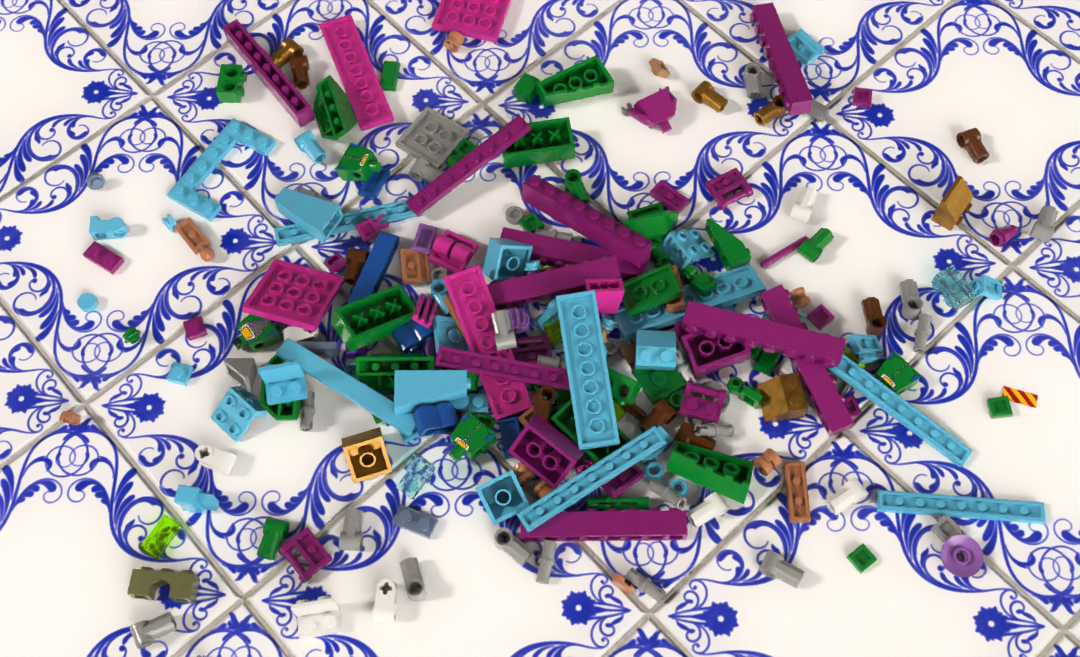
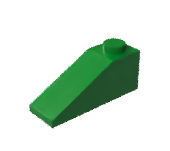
[705,218,751,271]

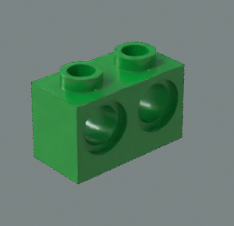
[216,64,247,103]
[608,367,642,406]

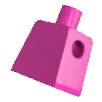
[585,278,625,320]

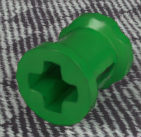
[651,242,670,267]

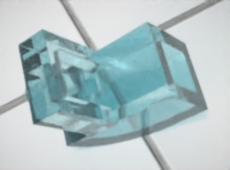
[396,452,435,500]

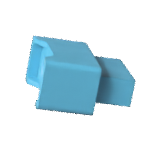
[174,484,220,514]

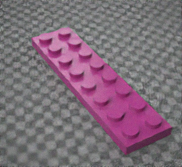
[319,14,394,132]
[443,265,533,421]

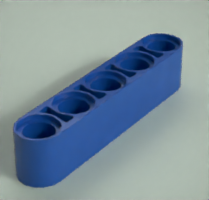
[348,231,400,304]

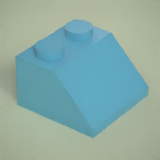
[482,237,533,281]
[635,330,676,371]
[475,470,530,525]

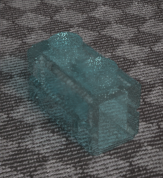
[931,265,978,311]

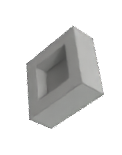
[931,515,962,543]

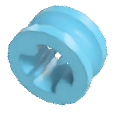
[161,214,178,232]
[600,314,617,331]

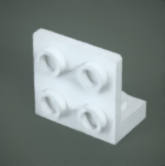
[290,596,343,640]

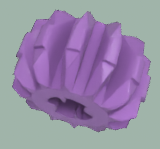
[508,308,530,334]

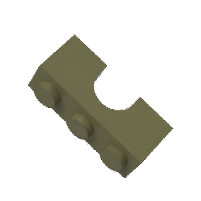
[127,566,200,604]

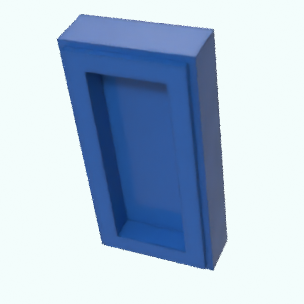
[358,167,391,201]
[498,416,521,459]

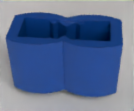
[391,314,434,353]
[412,401,459,437]

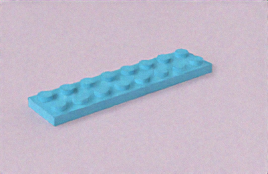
[611,264,766,341]
[556,290,620,450]

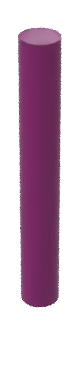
[760,236,809,269]

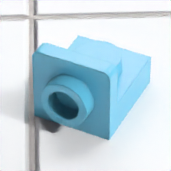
[970,275,1002,301]

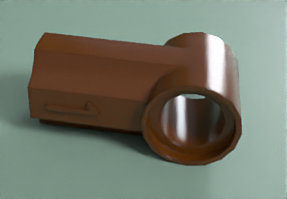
[289,55,310,89]
[956,128,990,164]
[344,248,369,285]
[861,297,887,338]
[532,385,556,424]
[638,399,678,433]
[674,422,717,450]

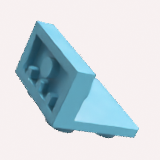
[661,227,715,273]
[258,360,308,405]
[211,386,268,442]

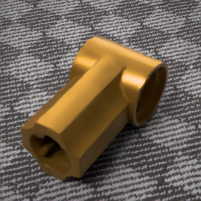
[270,38,304,69]
[691,80,728,113]
[754,95,786,126]

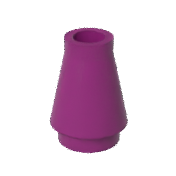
[989,225,1018,247]

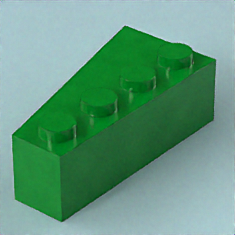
[535,55,615,107]
[667,440,754,504]

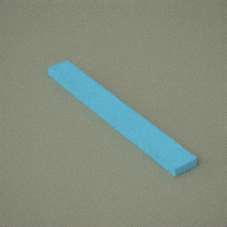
[274,199,421,247]
[276,338,416,436]
[829,354,972,468]
[517,426,666,533]
[876,490,1046,524]

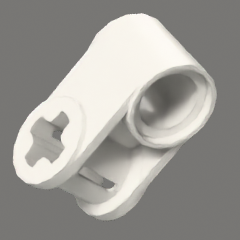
[282,326,322,343]
[195,444,237,476]
[373,579,398,622]

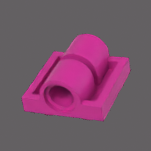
[428,229,479,273]

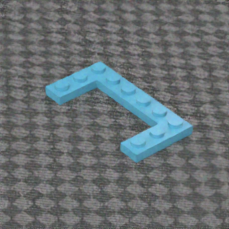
[167,118,276,222]

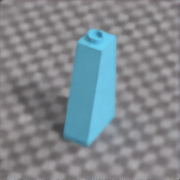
[274,187,343,243]
[394,370,471,415]

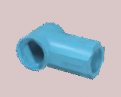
[294,130,327,164]
[431,279,452,317]
[533,298,560,333]

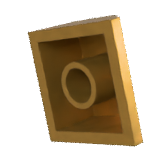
[931,175,973,231]
[756,372,808,423]
[341,427,393,483]

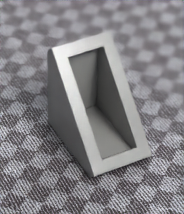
[224,358,257,392]

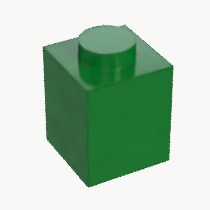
[514,73,540,104]

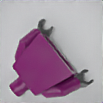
[622,86,677,134]

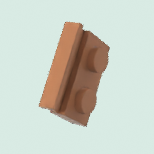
[399,249,431,285]

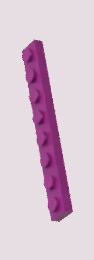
[405,115,531,217]
[435,346,570,392]

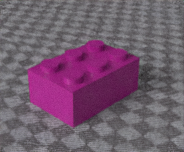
[681,332,751,378]
[508,414,584,489]

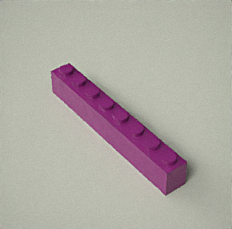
[750,3,813,115]
[222,19,315,128]
[522,175,653,268]
[500,227,648,281]
[487,255,621,311]
[759,284,854,437]
[682,301,846,368]
[520,508,688,542]

